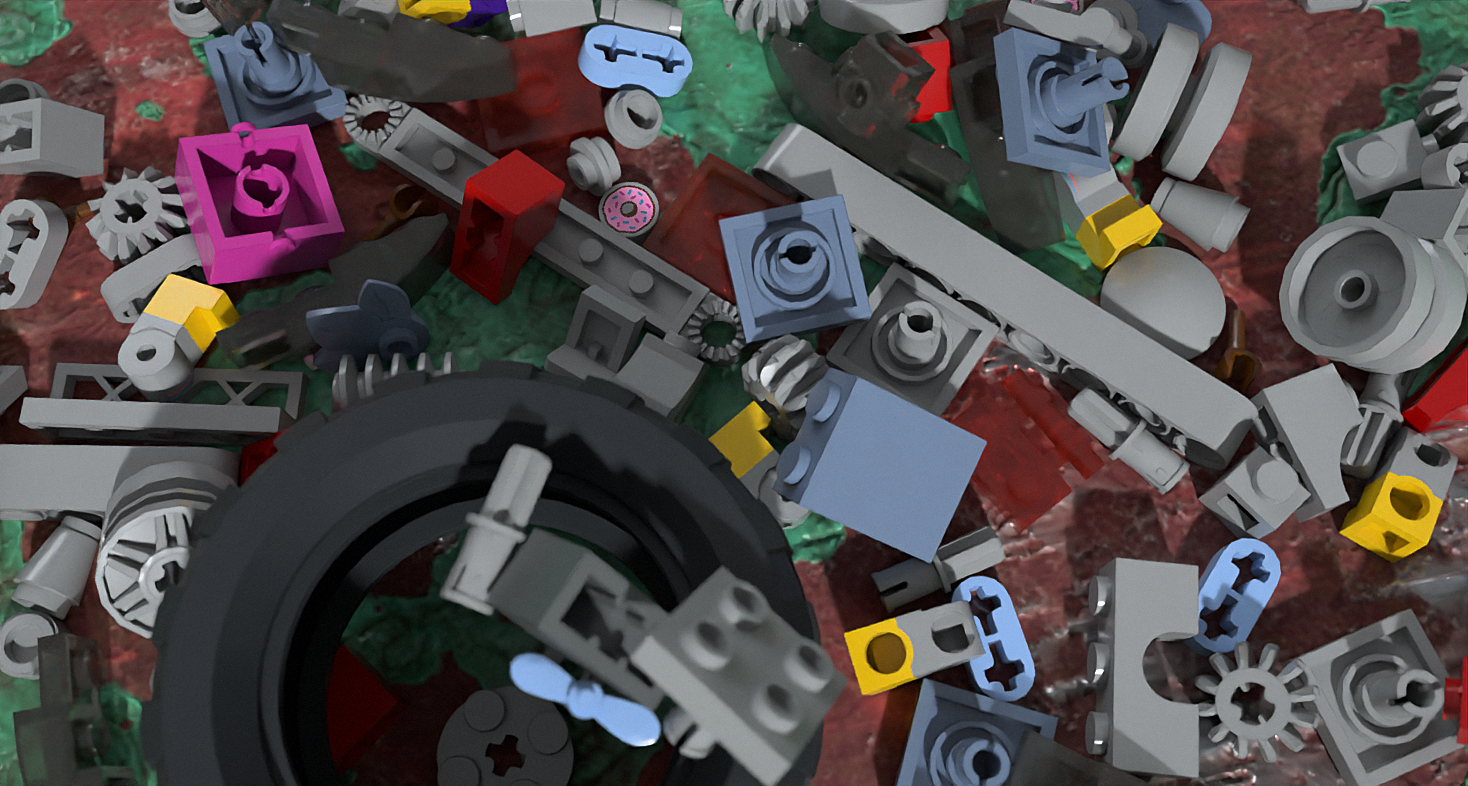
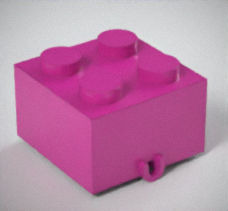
[174,122,345,286]

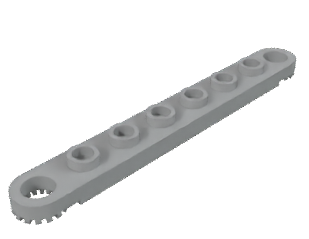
[343,89,748,367]

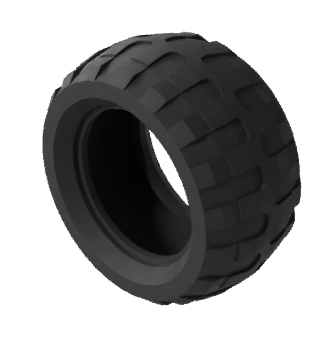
[139,360,824,786]

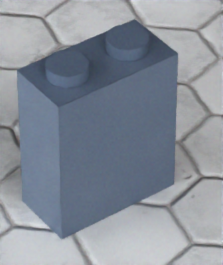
[772,367,988,564]

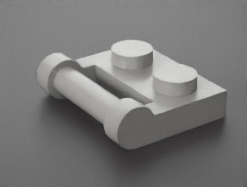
[1003,0,1153,69]

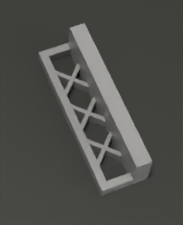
[19,363,309,447]

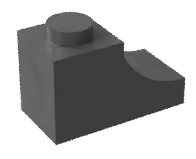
[485,529,670,712]

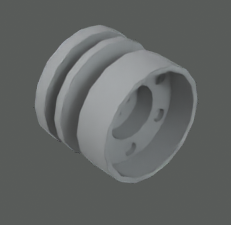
[95,460,239,638]

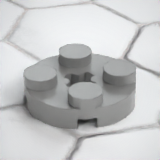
[437,686,577,786]

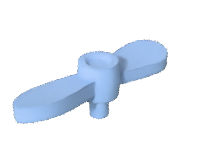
[510,653,660,746]

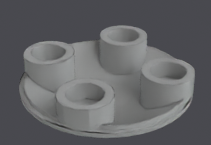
[1098,247,1226,360]

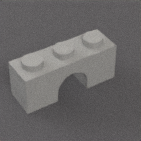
[1085,558,1199,779]

